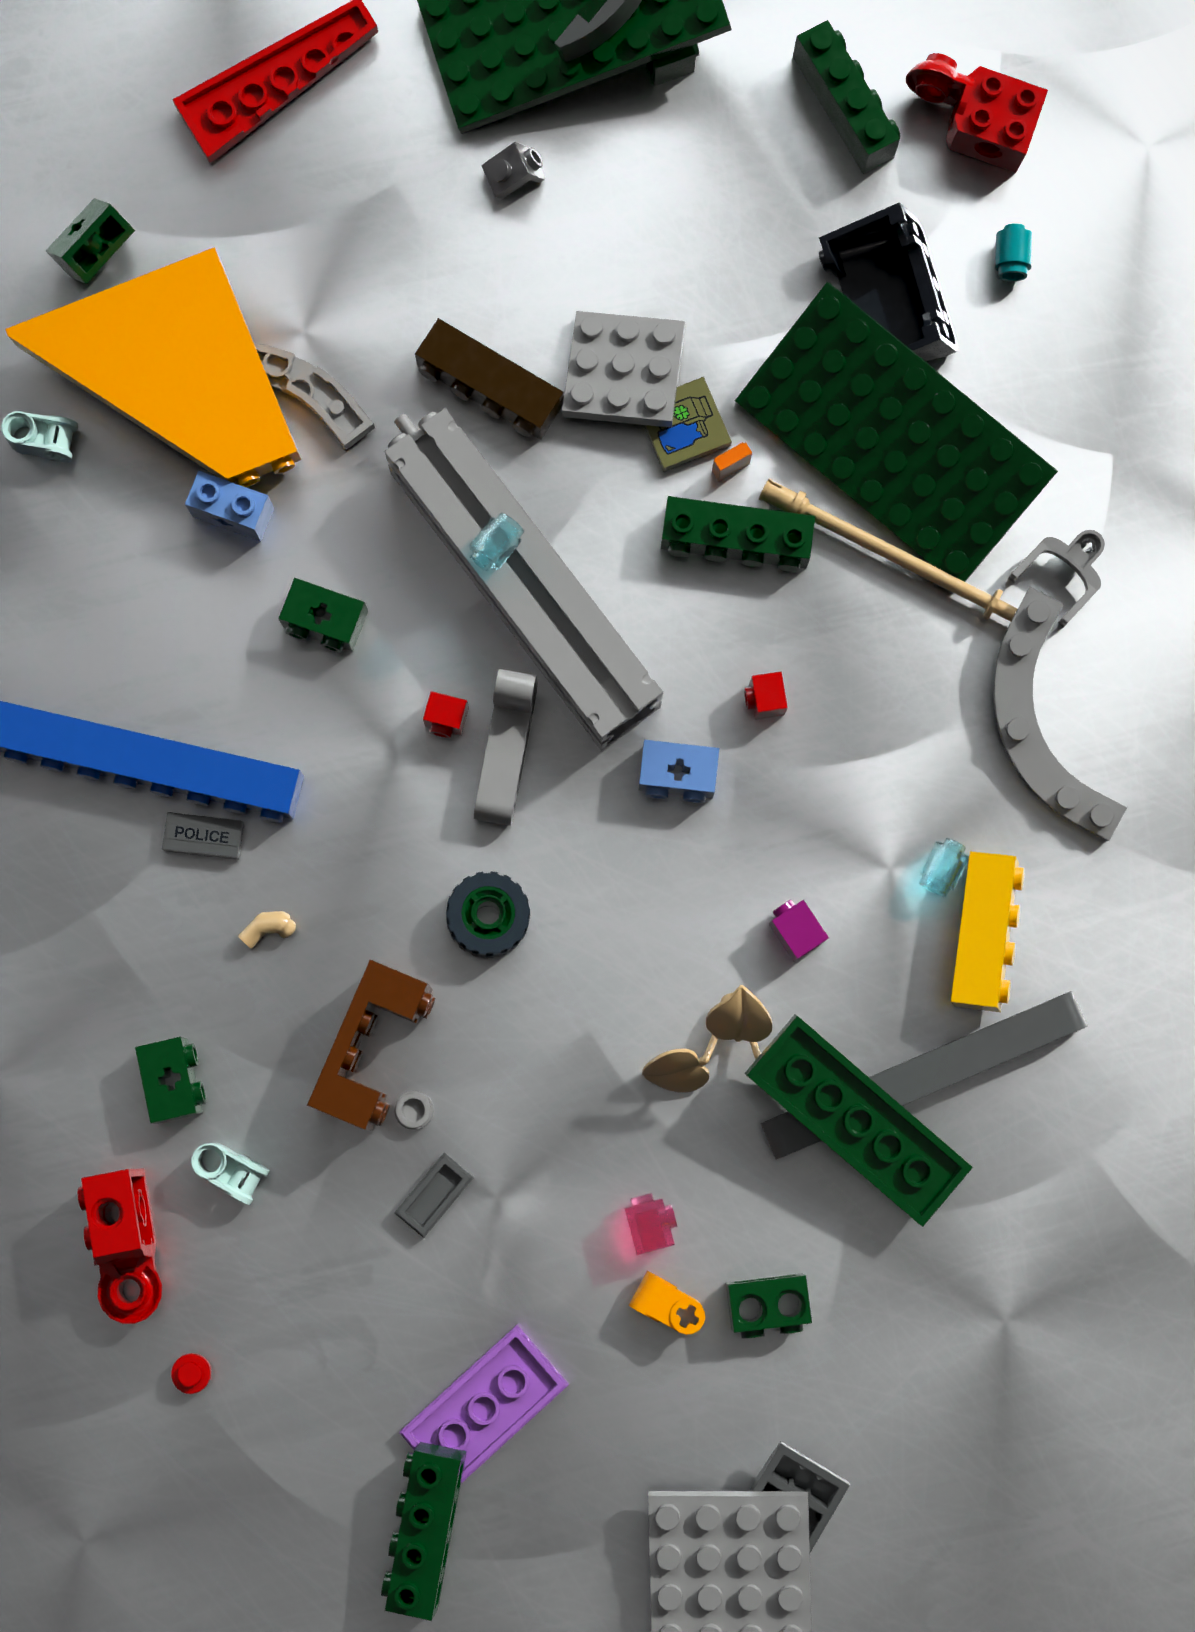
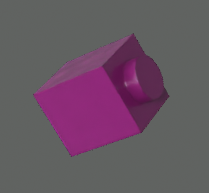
[769,900,829,962]

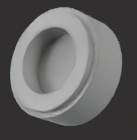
[394,1091,434,1130]

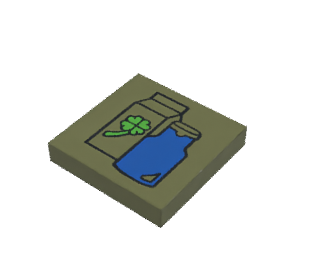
[644,377,732,472]

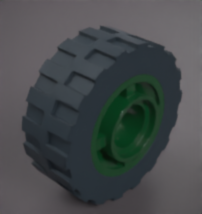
[446,871,530,958]

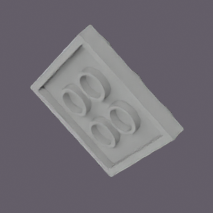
[562,311,685,428]

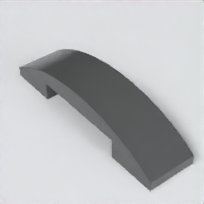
[554,0,642,62]

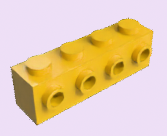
[951,851,1024,1013]

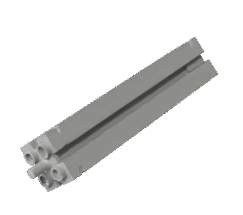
[384,408,663,751]

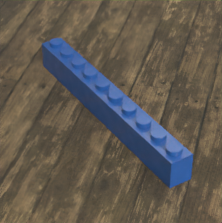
[0,701,304,823]

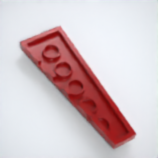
[172,0,378,163]

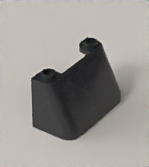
[819,202,958,361]

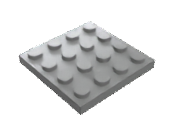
[648,1491,812,1632]

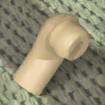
[238,911,296,949]

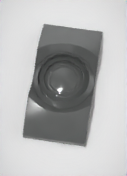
[750,1441,850,1552]

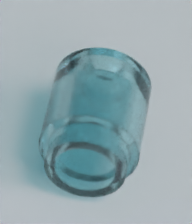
[469,513,524,571]
[919,838,969,897]

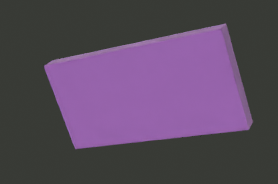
[399,1325,569,1483]

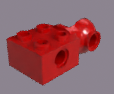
[906,53,1048,173]
[77,1168,162,1324]

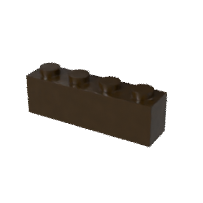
[415,318,564,440]

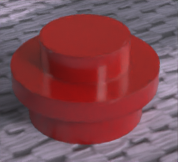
[171,1353,211,1394]

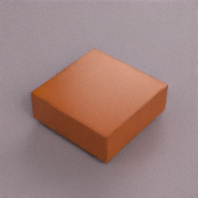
[712,442,752,482]

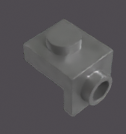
[481,142,546,199]

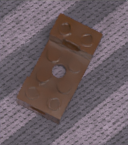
[307,960,436,1131]

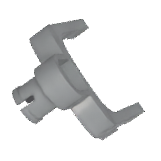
[1008,530,1105,628]

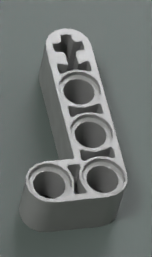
[474,669,538,826]

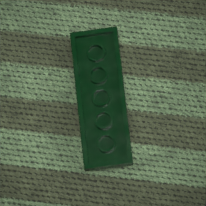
[744,1014,973,1227]

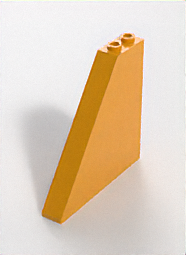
[5,247,301,487]

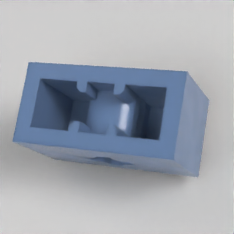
[185,471,274,542]
[638,740,720,803]

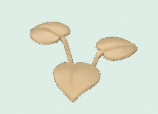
[642,985,772,1092]

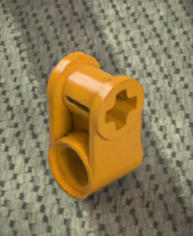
[629,1271,705,1335]

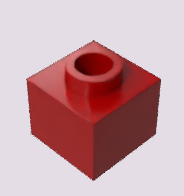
[744,671,788,720]
[423,691,469,739]

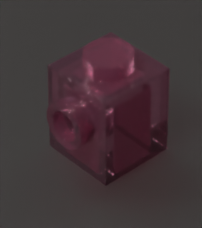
[624,1193,677,1255]

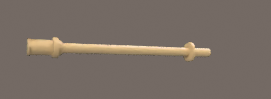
[759,478,1018,622]

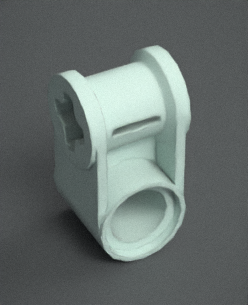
[1,411,78,462]
[191,1143,270,1205]

